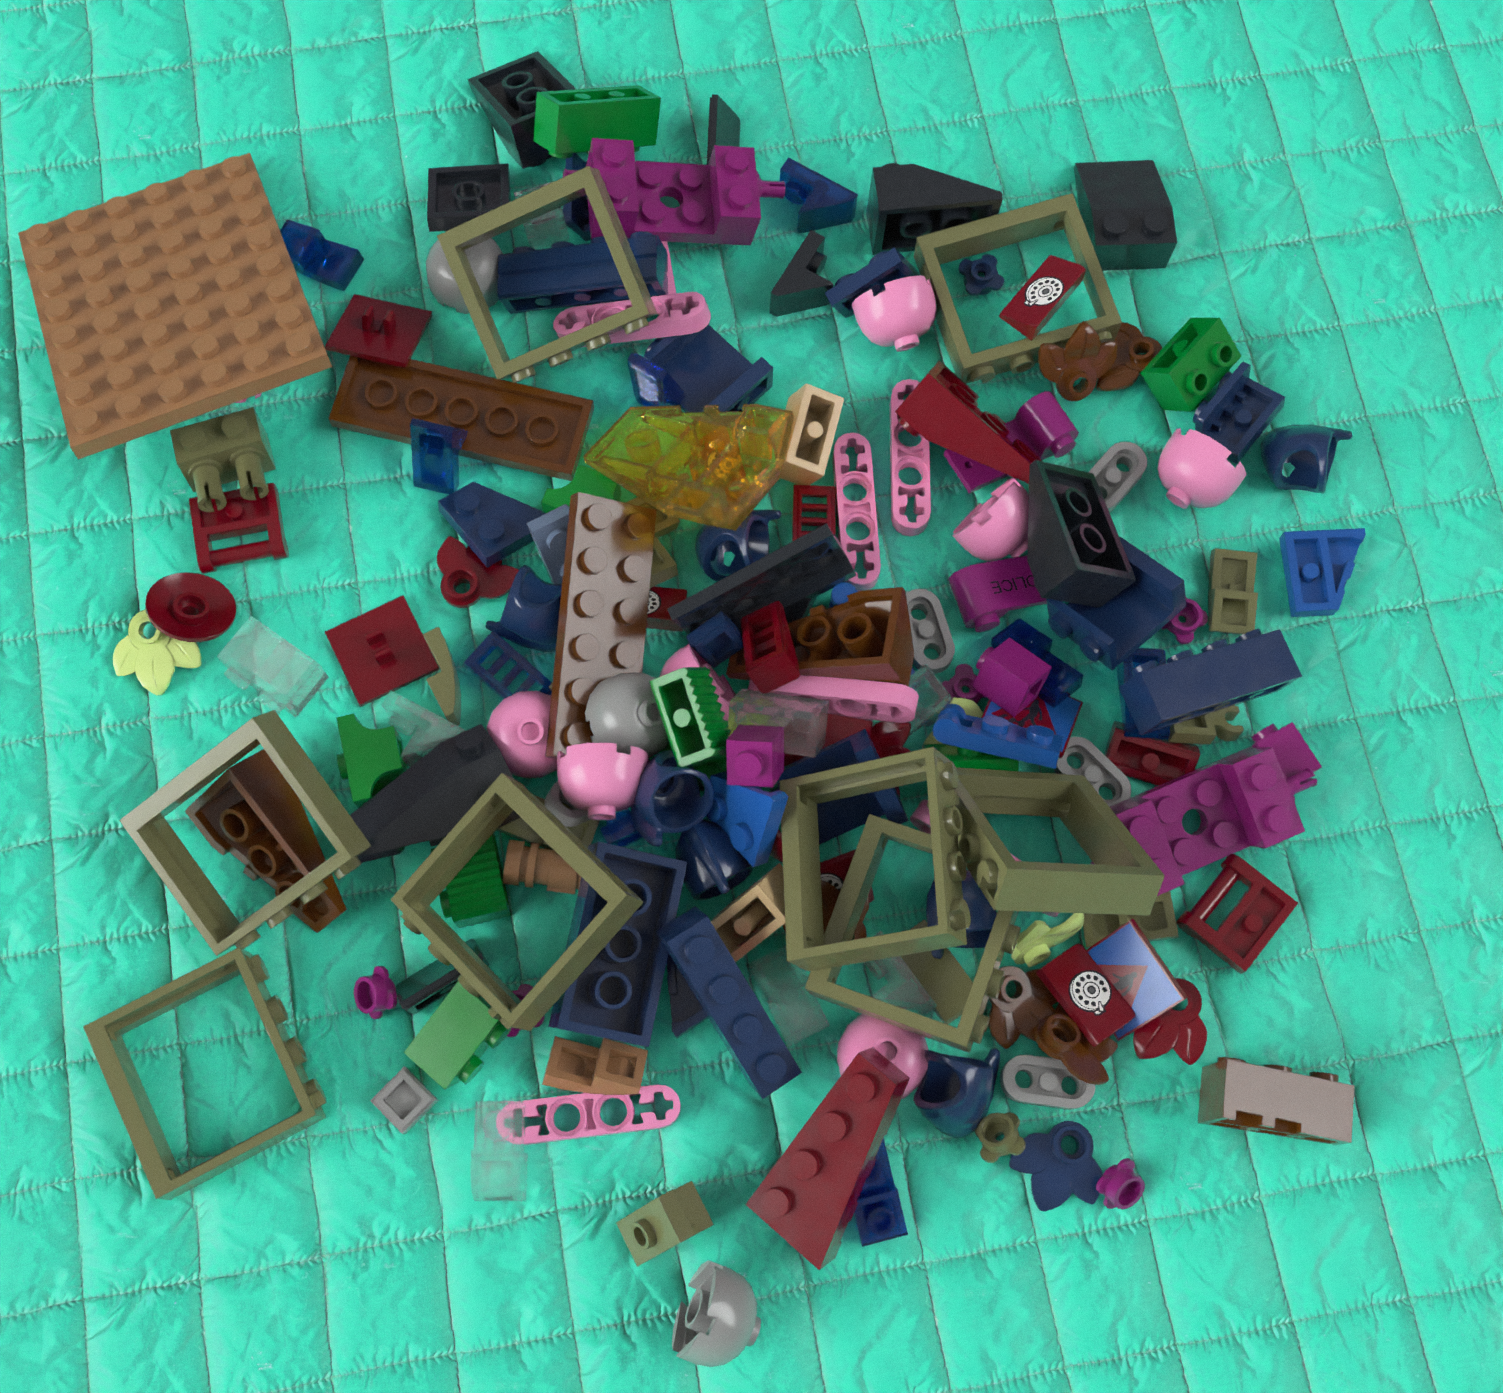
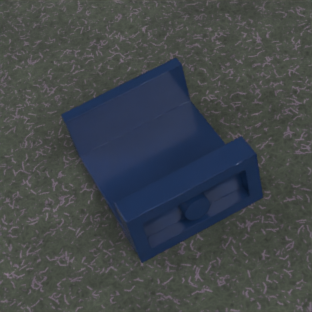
[644,324,773,433]
[1046,537,1186,670]
[769,729,908,845]

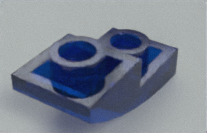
[991,618,1084,708]
[853,1138,908,1247]

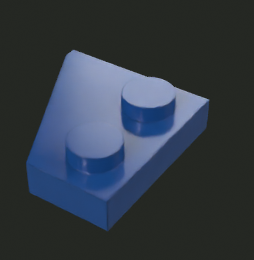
[1279,528,1366,617]
[706,771,789,867]

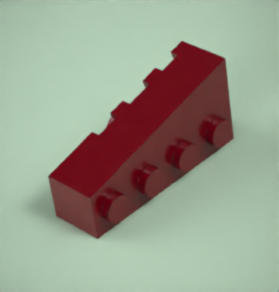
[745,1047,910,1270]

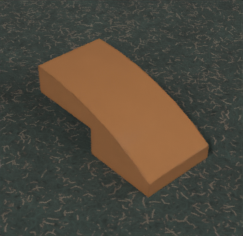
[542,1036,648,1095]

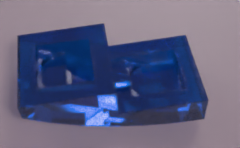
[280,219,364,291]

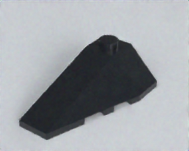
[350,724,521,863]

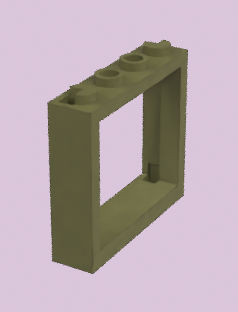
[437,166,658,384]
[914,193,1122,384]
[119,710,371,956]
[779,747,971,972]
[927,767,1165,916]
[390,773,643,1031]
[805,814,1021,1053]
[83,947,327,1200]

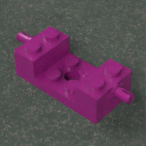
[563,138,785,246]
[1090,747,1317,896]

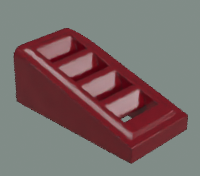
[792,485,836,542]
[741,601,800,694]

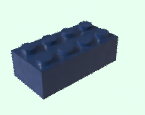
[548,841,687,1047]

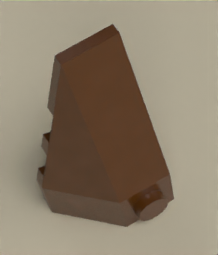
[726,587,914,687]
[185,749,347,933]

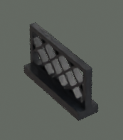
[667,523,857,634]

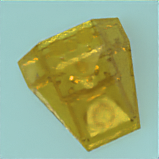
[583,404,794,531]

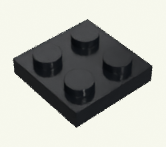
[427,163,511,232]

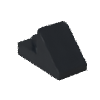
[770,230,834,317]

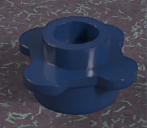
[958,254,1004,296]

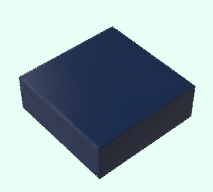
[686,611,743,668]

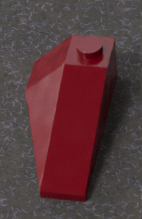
[895,360,1042,484]

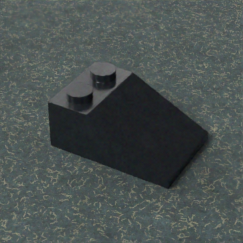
[468,51,576,169]
[1074,160,1177,271]
[866,163,1003,255]
[1027,460,1136,608]

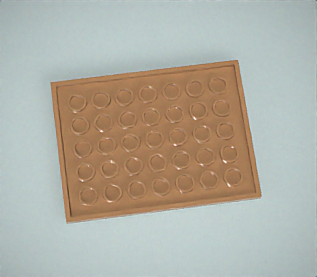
[18,153,332,460]

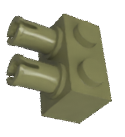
[170,407,276,512]

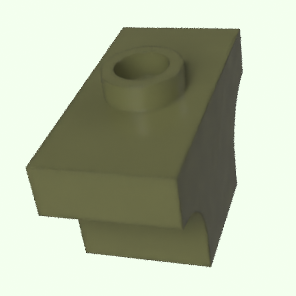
[616,1181,714,1267]

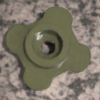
[975,1112,1026,1163]

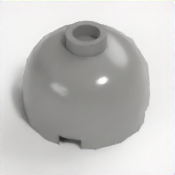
[426,238,503,314]
[585,672,669,758]
[672,1260,761,1367]

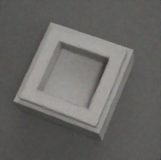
[370,1066,439,1135]

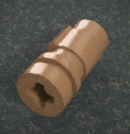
[503,840,581,894]

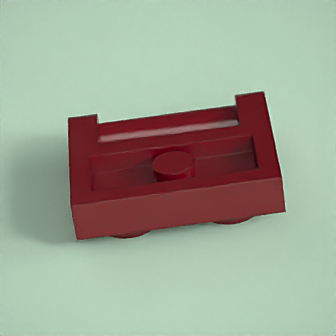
[189,483,289,574]
[1176,853,1298,974]

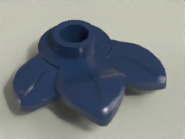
[1009,1121,1103,1212]

